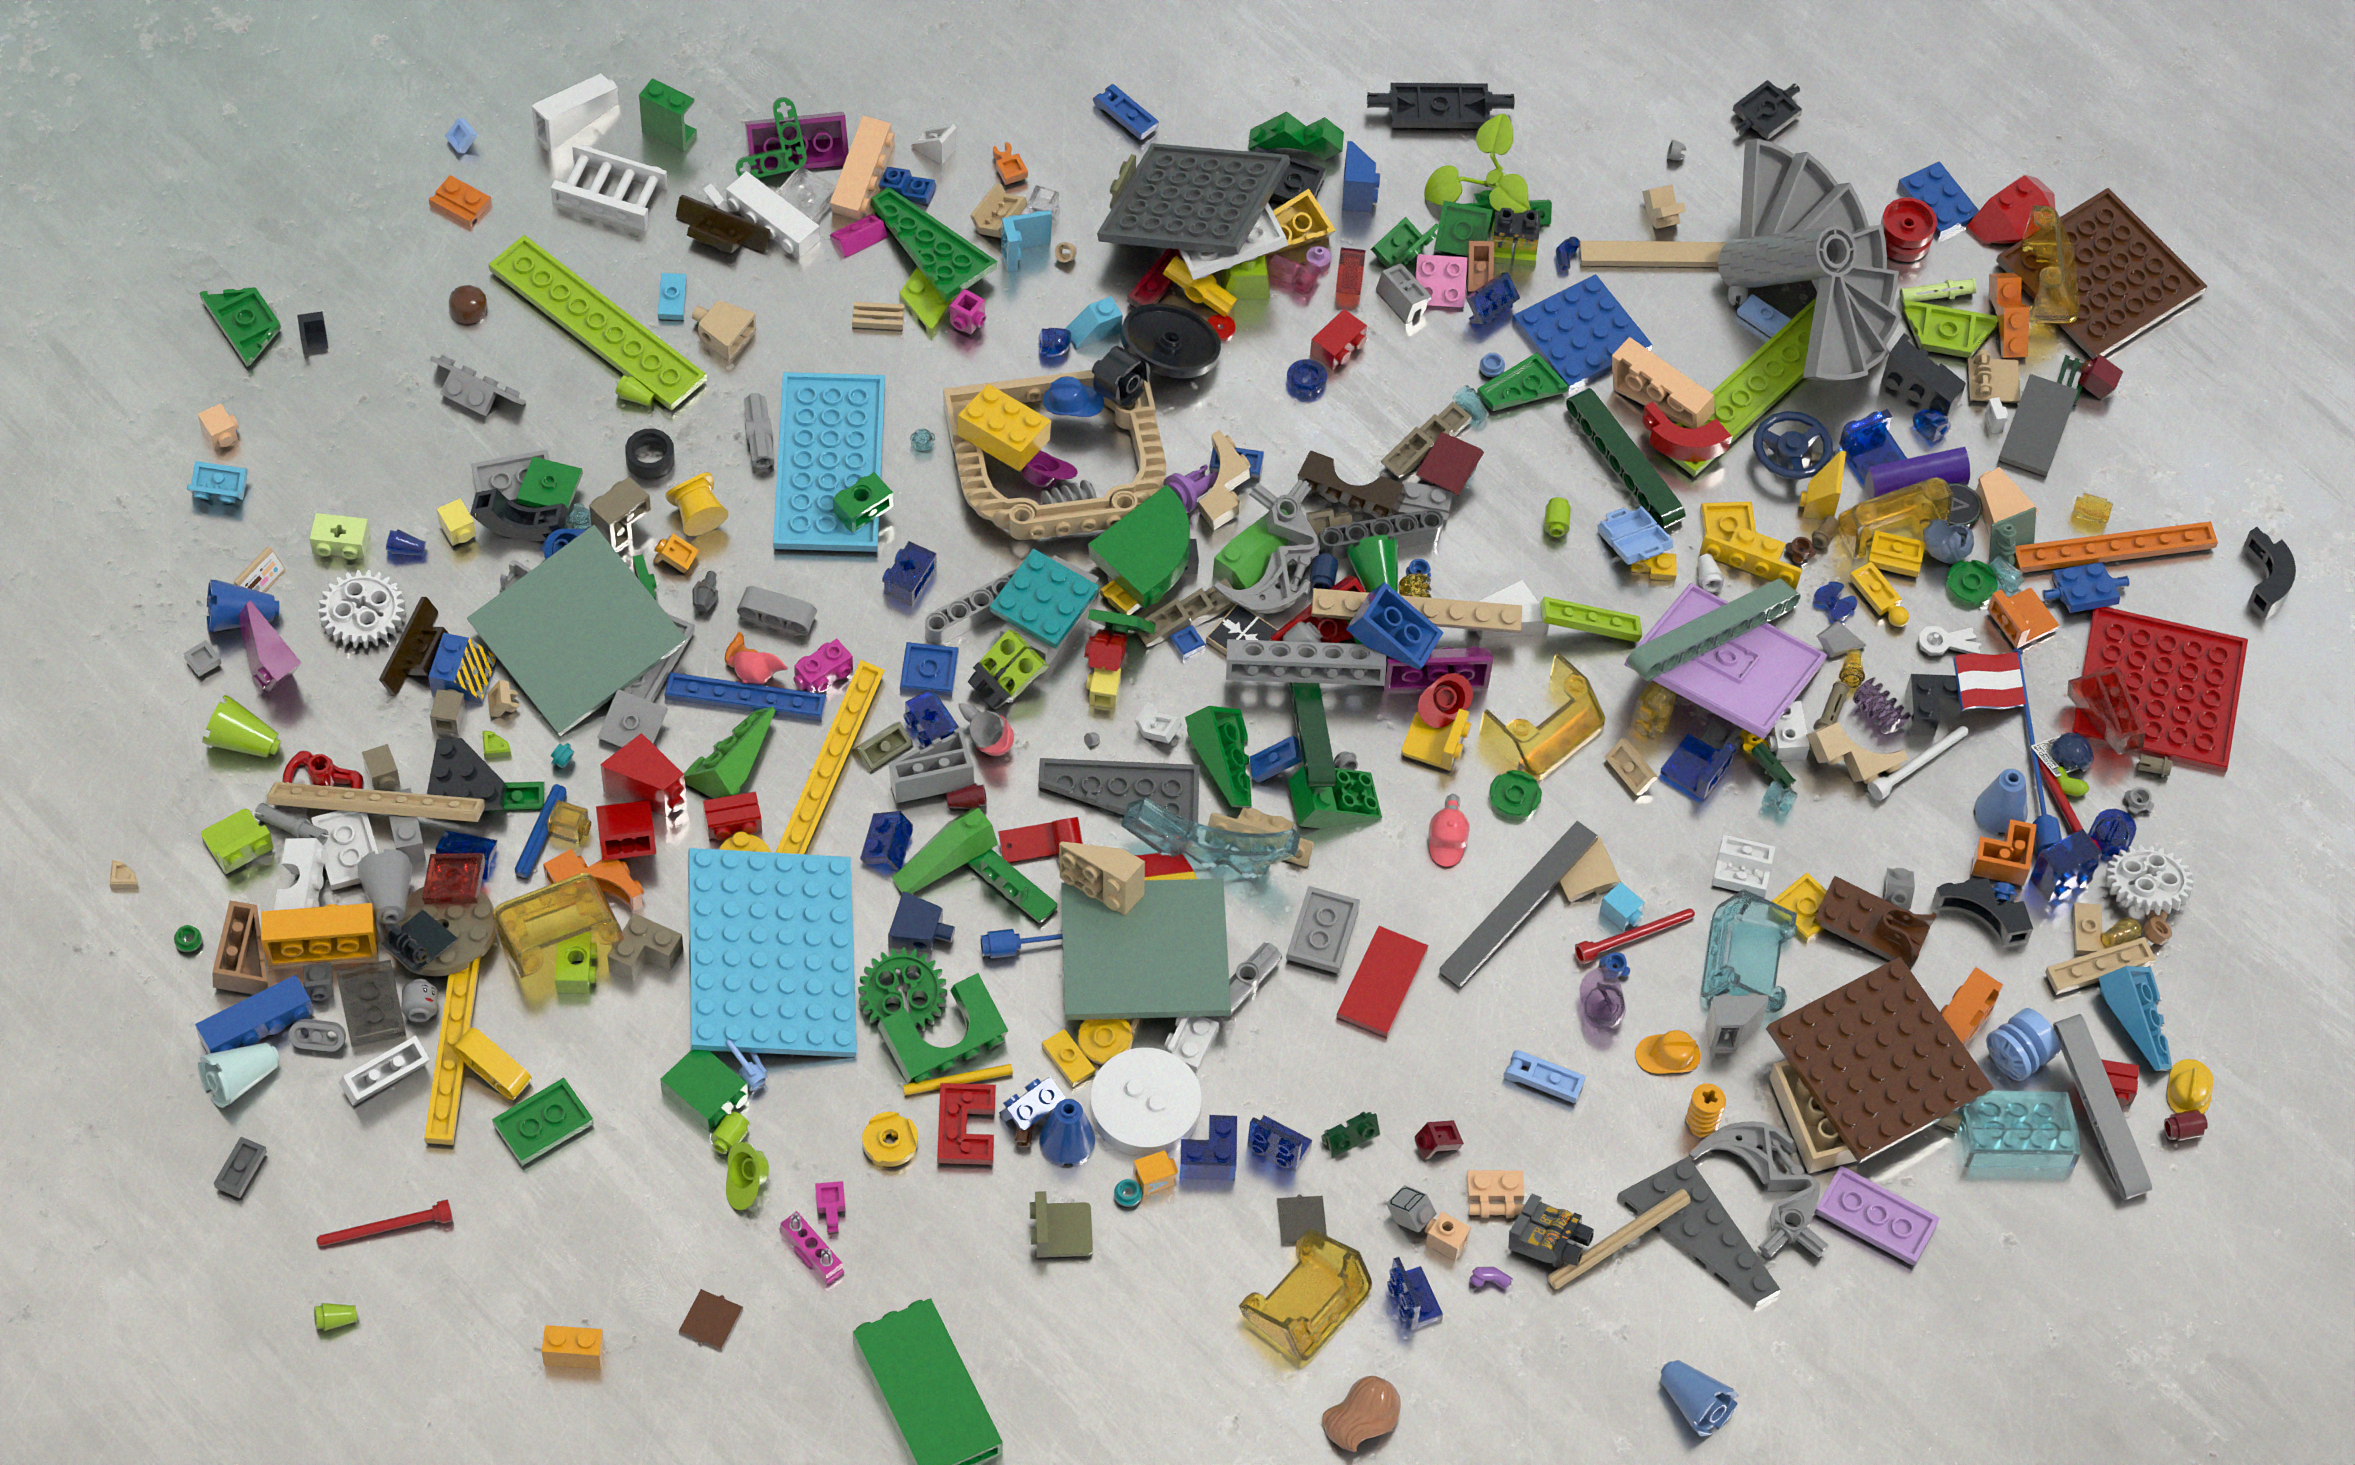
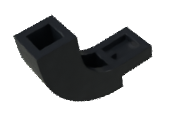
[470,488,568,541]
[2244,527,2296,618]

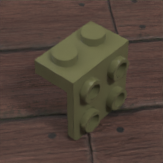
[1029,1191,1093,1257]

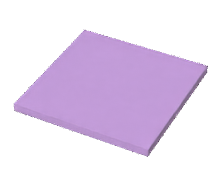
[1624,583,1827,739]

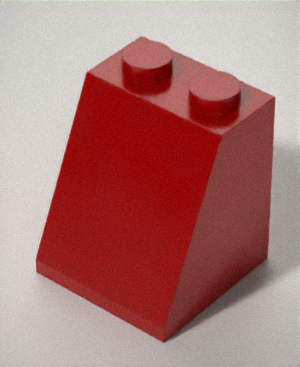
[600,733,686,817]

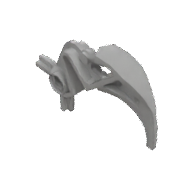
[1213,480,1320,614]
[1689,1121,1829,1258]

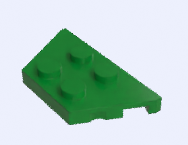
[199,287,281,367]

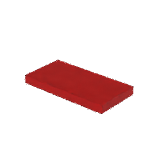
[1336,926,1429,1037]

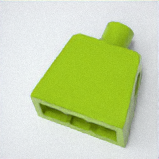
[1221,255,1270,300]

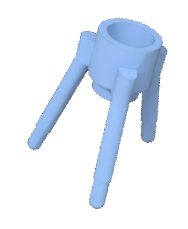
[727,1040,767,1091]

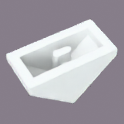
[911,124,956,165]

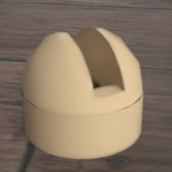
[1055,242,1077,262]

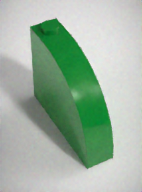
[1088,484,1191,609]

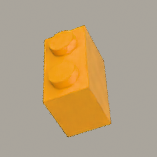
[541,1325,604,1369]

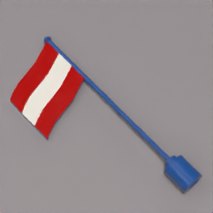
[1953,648,2063,857]

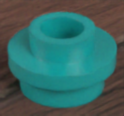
[550,743,575,768]
[1114,1179,1142,1207]

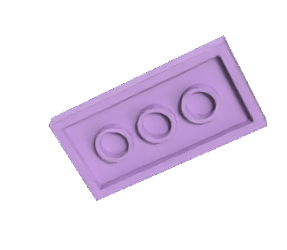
[1814,1165,1940,1266]

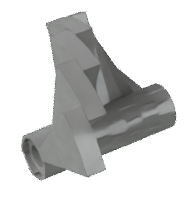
[1718,139,1902,381]

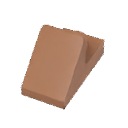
[1467,241,1494,292]

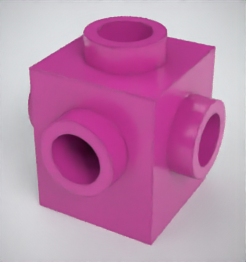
[949,289,987,334]

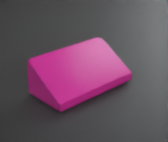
[830,214,887,257]

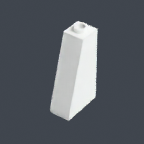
[532,73,619,151]

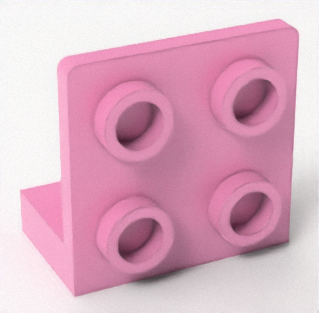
[1415,254,1467,308]

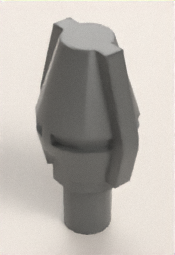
[692,571,718,612]

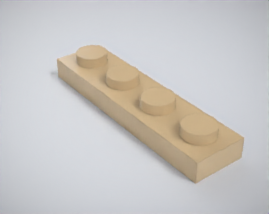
[2045,937,2156,995]

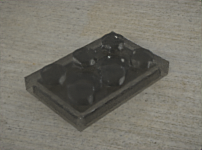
[336,960,407,1047]

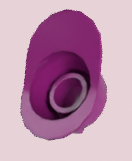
[1022,450,1078,488]

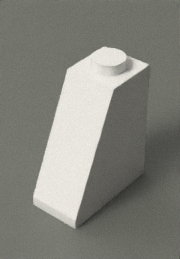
[1471,580,1549,639]

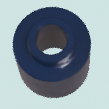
[1309,553,1339,590]

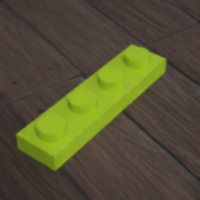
[1540,596,1642,642]

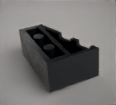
[1881,333,1966,418]

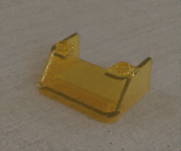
[1479,652,1605,780]

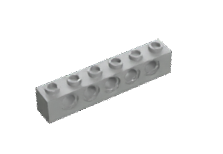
[1226,639,1386,686]

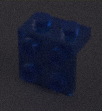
[1839,409,1907,480]

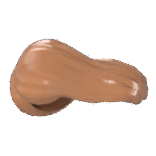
[1322,1376,1401,1452]

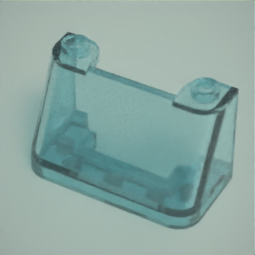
[1701,889,1797,1013]

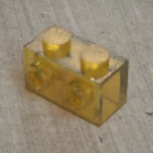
[1631,680,1677,740]

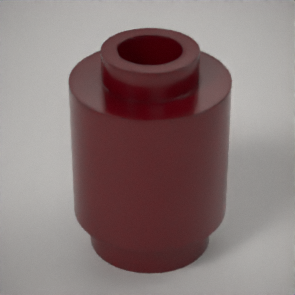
[2164,1109,2208,1141]

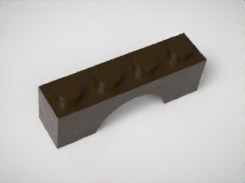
[1298,450,1405,518]

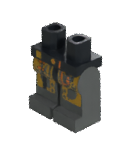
[1508,1193,1594,1268]

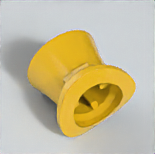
[665,472,729,536]

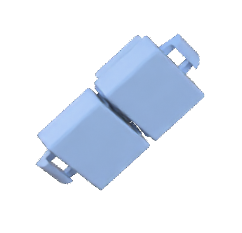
[1597,506,1673,565]

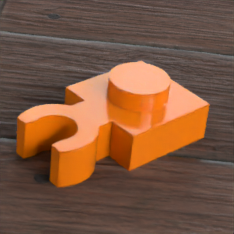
[993,142,1028,185]

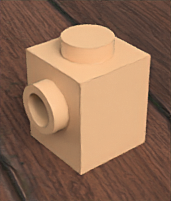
[198,403,239,451]
[1425,1211,1471,1261]

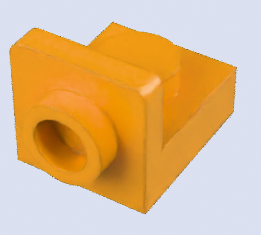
[653,533,699,573]

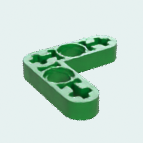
[735,97,807,178]

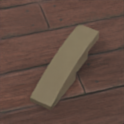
[1381,401,1472,479]
[1137,578,1236,647]

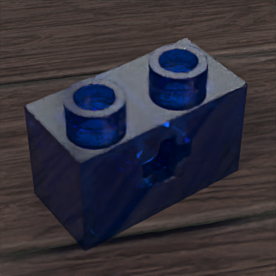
[882,541,937,606]
[903,688,959,748]

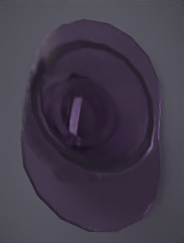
[1579,967,1626,1029]

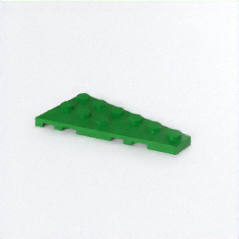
[871,187,998,302]

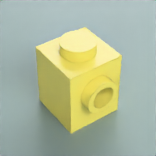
[437,498,476,546]
[1086,667,1121,709]

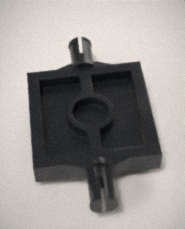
[1732,80,1802,140]

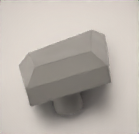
[1816,621,1866,658]

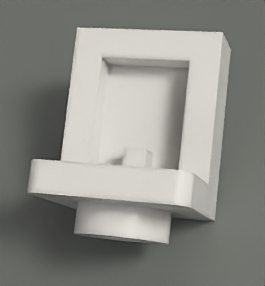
[1135,702,1182,743]

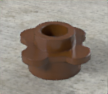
[1785,537,1816,564]

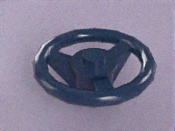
[1753,411,1833,480]

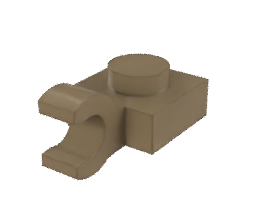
[1306,508,1353,538]

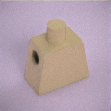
[692,300,756,361]

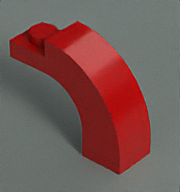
[1642,401,1732,462]

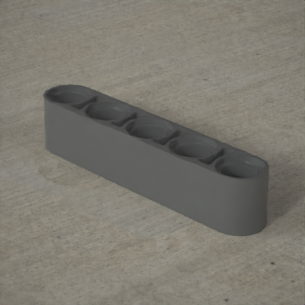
[1319,509,1444,559]

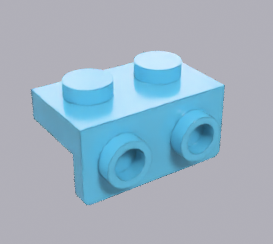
[187,461,248,503]

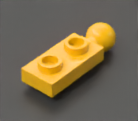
[1849,562,1909,627]

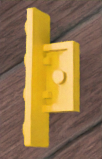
[1699,525,1802,589]

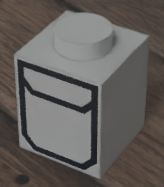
[1386,1185,1437,1233]

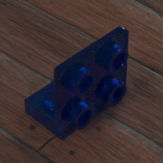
[1660,734,1736,800]
[1247,1115,1312,1171]
[1387,1257,1443,1330]

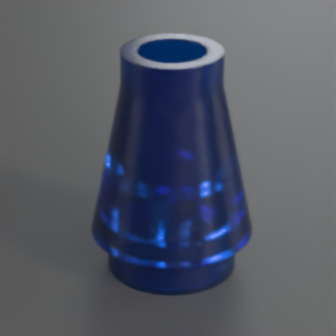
[386,529,426,556]

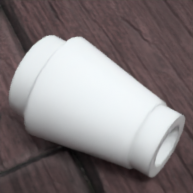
[1698,554,1725,593]

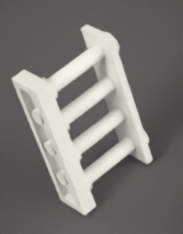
[551,143,668,231]

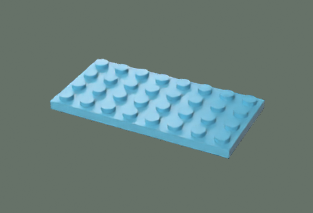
[773,372,885,552]

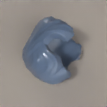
[1923,518,1974,564]

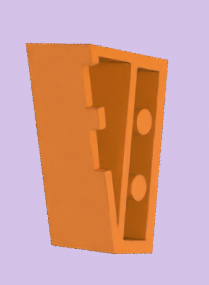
[1940,967,2003,1047]

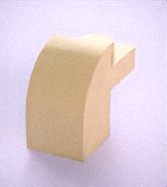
[1642,184,1686,229]

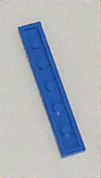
[664,672,826,722]

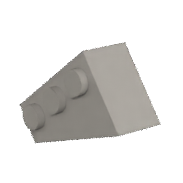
[889,727,974,803]

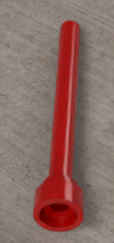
[2037,755,2101,861]
[1575,908,1695,964]
[316,1199,453,1246]

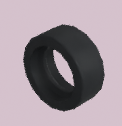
[625,428,674,479]

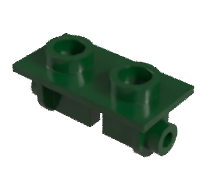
[1321,1112,1380,1158]

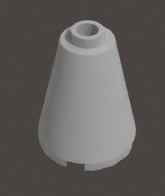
[358,849,413,925]

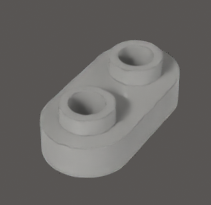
[289,1019,346,1052]

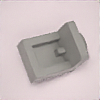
[1884,868,1915,910]

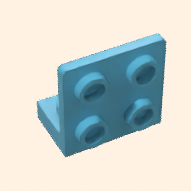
[1001,210,1052,272]

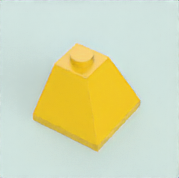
[1799,451,1846,520]

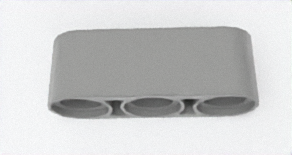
[737,586,817,636]

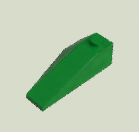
[1185,706,1252,808]

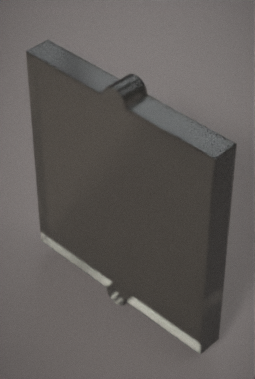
[1277,1194,1327,1246]

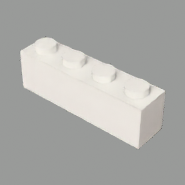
[726,171,820,258]

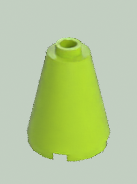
[202,695,281,758]

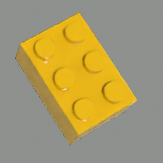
[957,384,1051,472]

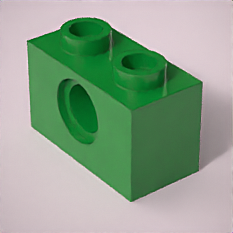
[833,472,894,533]

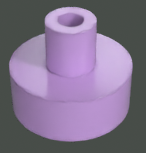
[1306,246,1331,272]

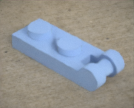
[1504,1050,1586,1103]

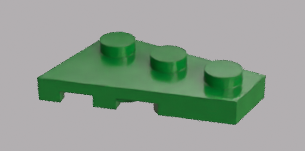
[1477,352,1568,411]

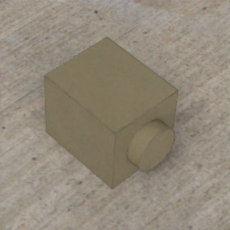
[430,689,466,734]
[362,744,400,790]

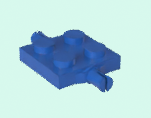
[2042,562,2130,613]

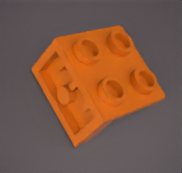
[1987,588,2059,648]

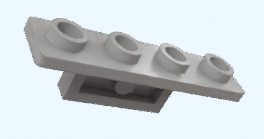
[430,354,526,416]

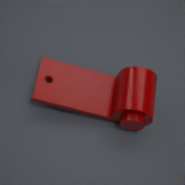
[998,817,1083,863]

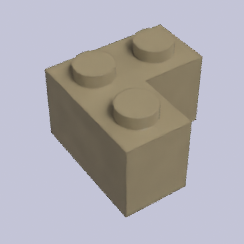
[589,476,651,551]
[607,913,684,982]

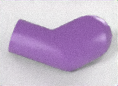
[1470,1266,1513,1290]

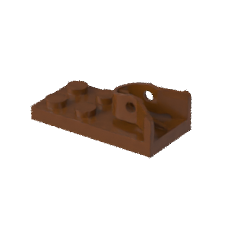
[1813,876,1937,970]

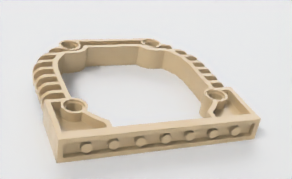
[943,370,1167,540]

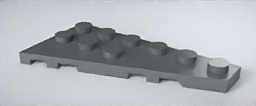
[1038,758,1200,839]
[1617,1156,1781,1307]

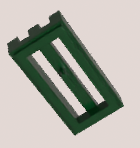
[2057,355,2085,405]

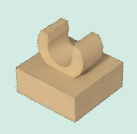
[487,680,519,717]

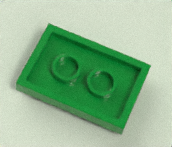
[492,1077,594,1166]

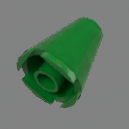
[1346,535,1398,593]

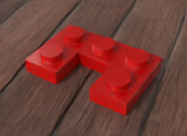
[937,1083,996,1165]

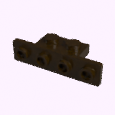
[676,195,771,253]
[379,597,449,695]

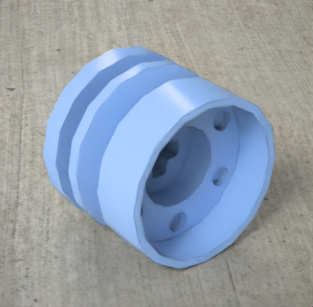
[1986,1008,2061,1081]

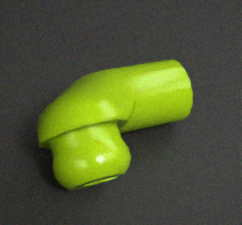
[2054,767,2089,797]

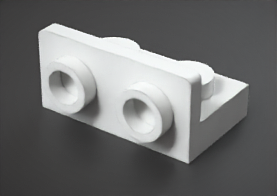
[1164,1016,1219,1072]

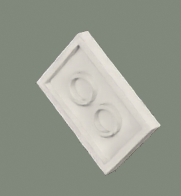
[311,810,379,890]

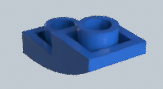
[878,167,937,205]

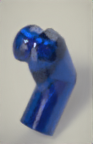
[1556,236,1580,271]

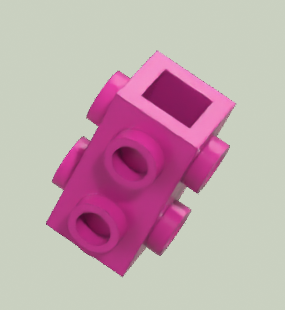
[793,638,853,693]

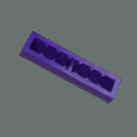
[1864,447,1970,504]

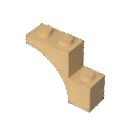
[1198,430,1251,530]
[1806,722,1908,784]

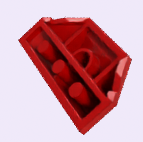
[1966,175,2056,245]

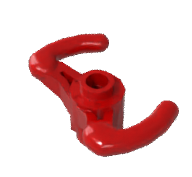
[282,751,363,789]

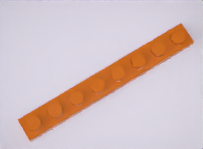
[2013,521,2218,573]

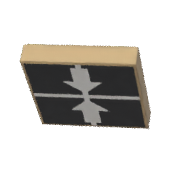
[1206,604,1278,655]

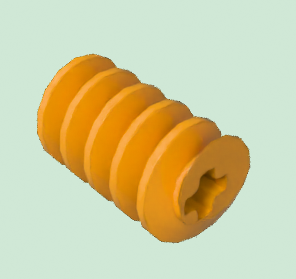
[1686,1083,1726,1137]

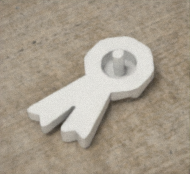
[1918,626,1981,656]

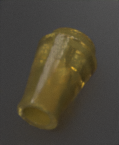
[1839,648,1865,688]
[2100,917,2141,948]

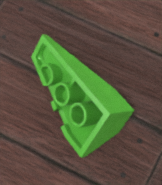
[1213,509,1289,590]
[684,706,776,799]
[892,808,998,894]

